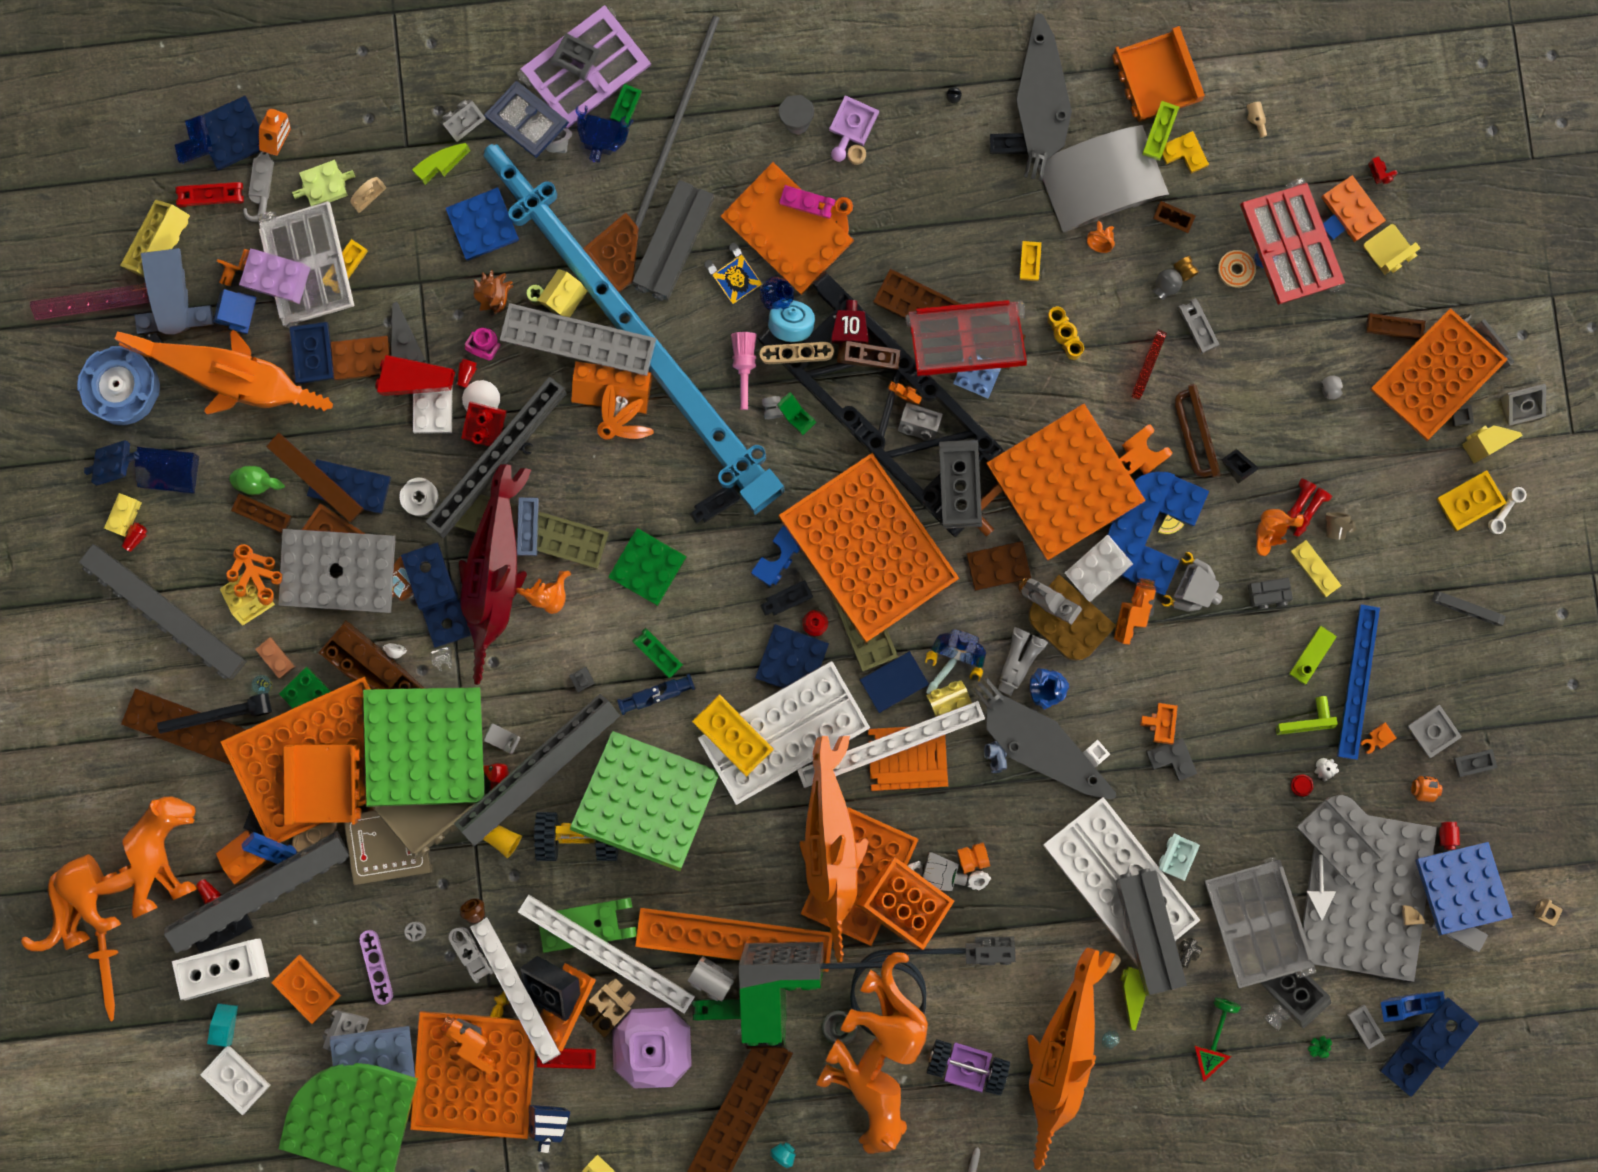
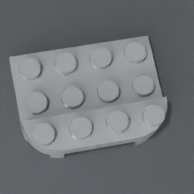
[1296,795,1388,885]

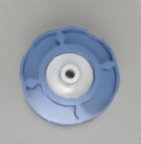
[77,346,160,425]

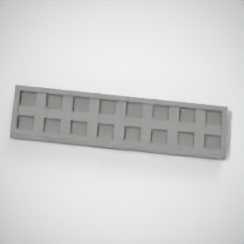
[500,303,656,376]

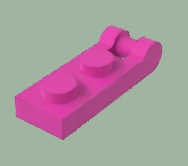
[780,185,836,219]

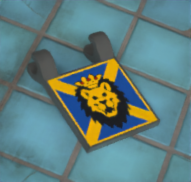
[704,243,764,306]

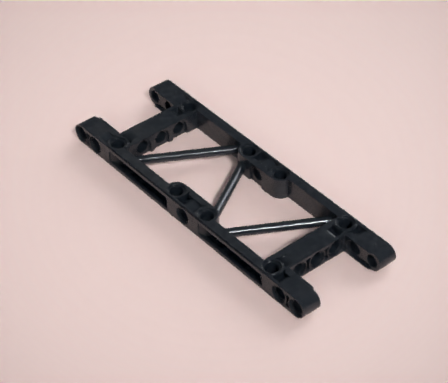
[757,272,1005,537]

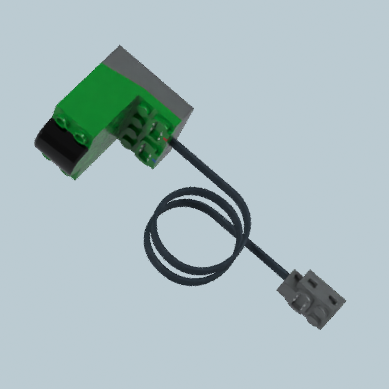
[739,936,1016,1049]

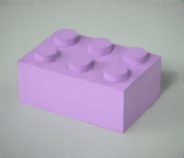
[239,248,310,304]

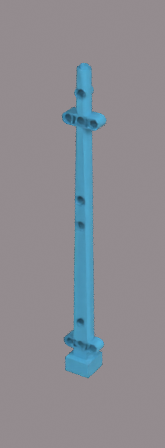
[483,144,785,515]

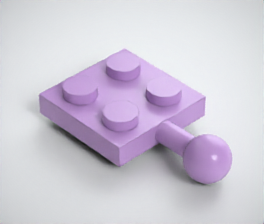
[829,96,879,162]

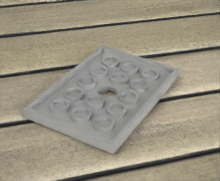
[279,529,395,613]

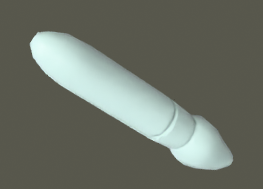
[926,658,957,694]

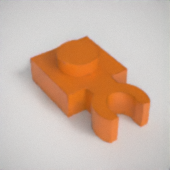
[888,381,922,404]
[1360,722,1397,754]

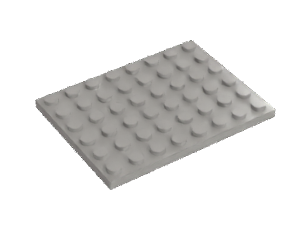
[1297,815,1437,982]

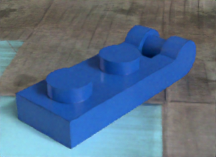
[241,832,297,864]

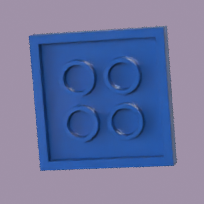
[446,187,519,261]

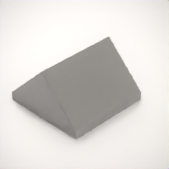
[1500,384,1546,426]

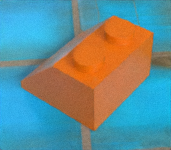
[216,830,269,885]

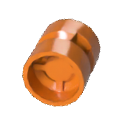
[957,842,990,874]

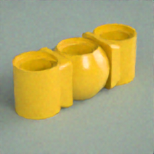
[1047,306,1084,360]

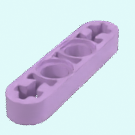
[360,930,393,1005]

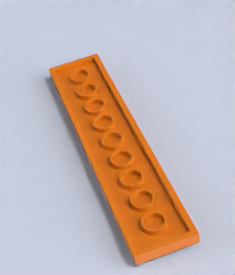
[635,908,833,972]

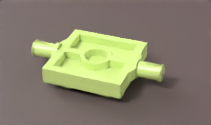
[292,160,355,206]

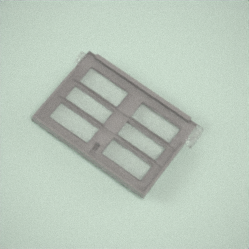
[1205,857,1316,989]

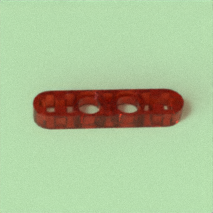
[1131,329,1167,400]

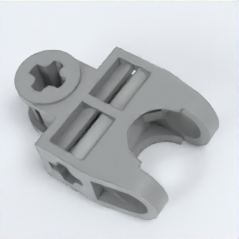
[449,927,494,983]

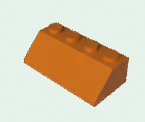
[571,361,652,414]

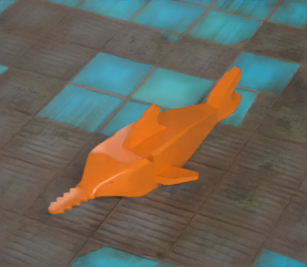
[115,330,333,414]
[799,736,868,963]
[1027,947,1115,1170]

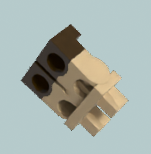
[580,978,636,1038]

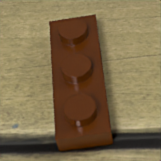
[231,494,292,533]

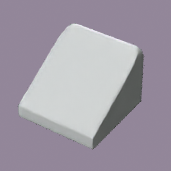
[1082,740,1110,767]

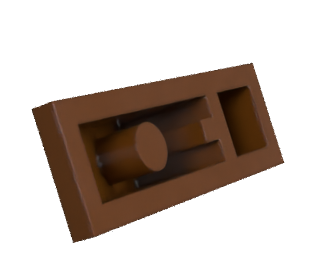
[837,341,900,369]

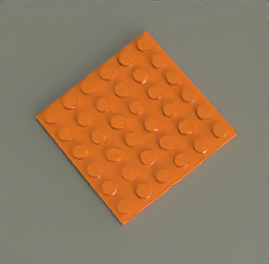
[986,404,1146,561]
[410,1011,535,1139]

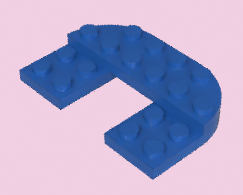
[1107,472,1209,596]

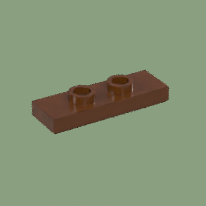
[1365,313,1426,340]

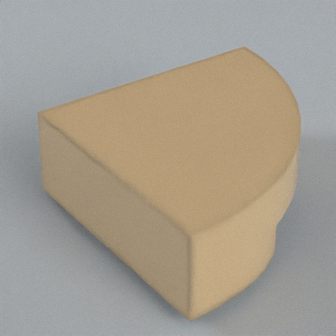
[1402,905,1425,925]

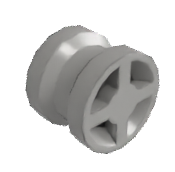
[404,921,426,942]

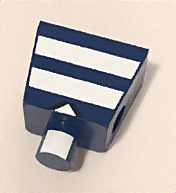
[529,1105,570,1153]

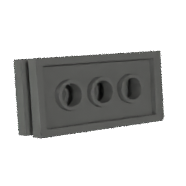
[939,440,982,529]

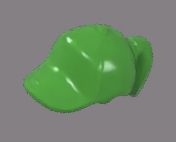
[229,466,285,495]

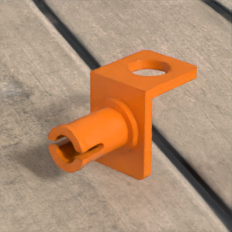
[216,249,250,287]

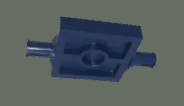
[84,440,139,486]

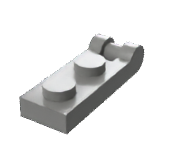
[1178,298,1220,354]

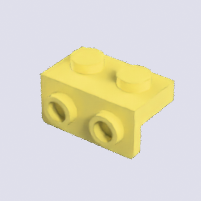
[926,680,972,717]

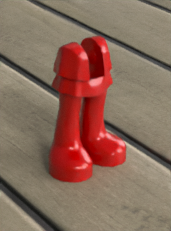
[1287,478,1333,537]

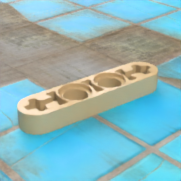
[759,342,834,364]

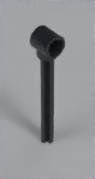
[157,693,272,734]

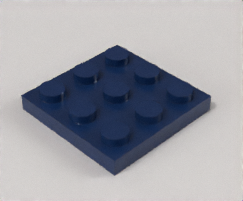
[194,96,260,170]
[755,624,829,688]

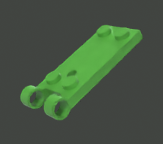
[539,898,637,953]

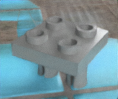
[323,1010,369,1051]

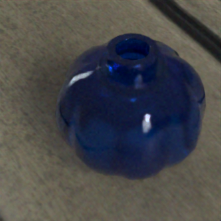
[760,277,794,311]

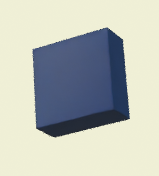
[1323,214,1345,241]

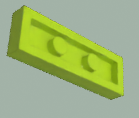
[1142,101,1179,161]

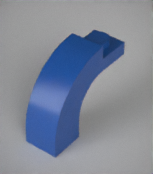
[1380,991,1445,1022]

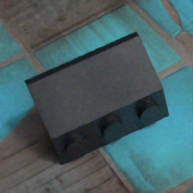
[520,956,580,1021]

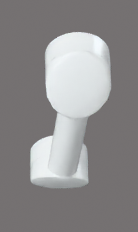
[1488,487,1527,534]

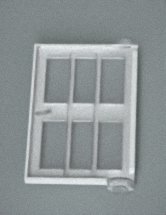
[258,201,354,329]

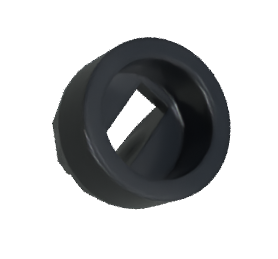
[946,87,962,103]

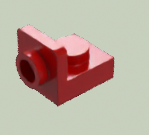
[1368,156,1398,185]

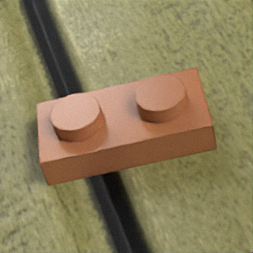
[255,637,295,679]

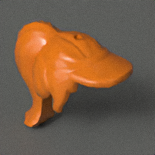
[1256,509,1304,556]
[516,571,571,614]

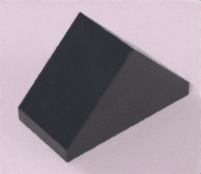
[1221,449,1258,484]

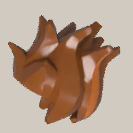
[473,270,513,314]

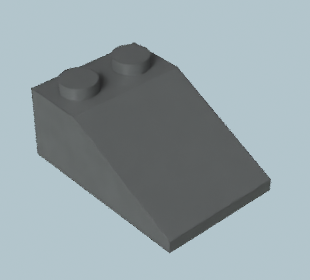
[1261,956,1332,1029]

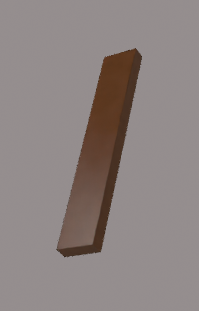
[266,433,364,523]

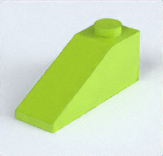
[1120,966,1146,1031]

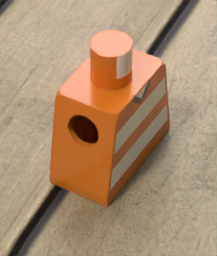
[259,109,291,156]

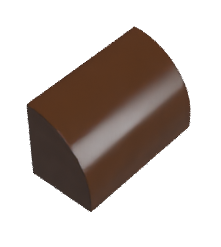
[1153,201,1196,234]

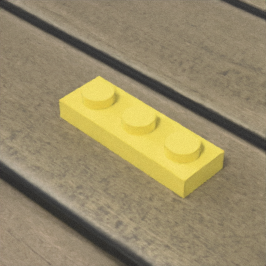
[1290,540,1342,597]

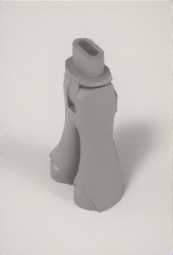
[998,627,1048,696]

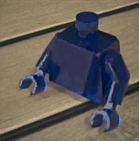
[575,105,634,162]

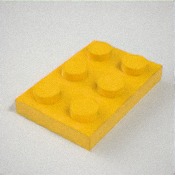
[1436,470,1506,532]

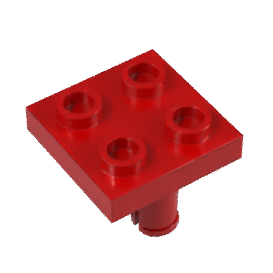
[461,401,507,446]

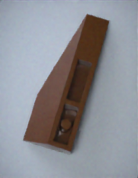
[319,620,425,689]

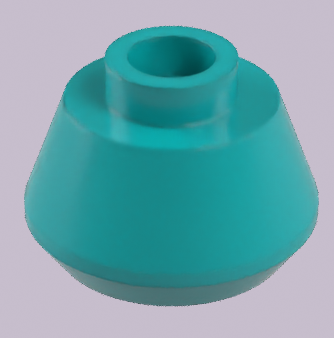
[770,1142,796,1168]

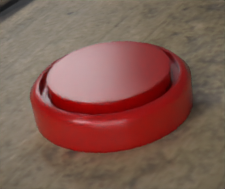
[1290,774,1313,797]

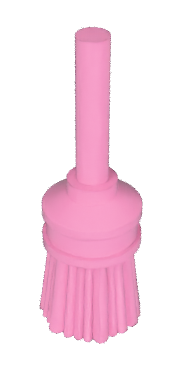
[731,332,757,410]

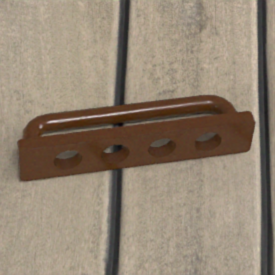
[1175,384,1221,478]

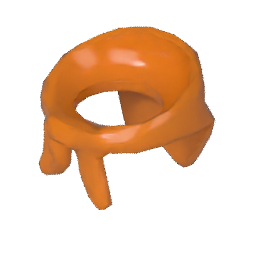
[1087,221,1115,253]

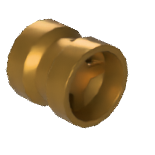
[1173,256,1199,282]

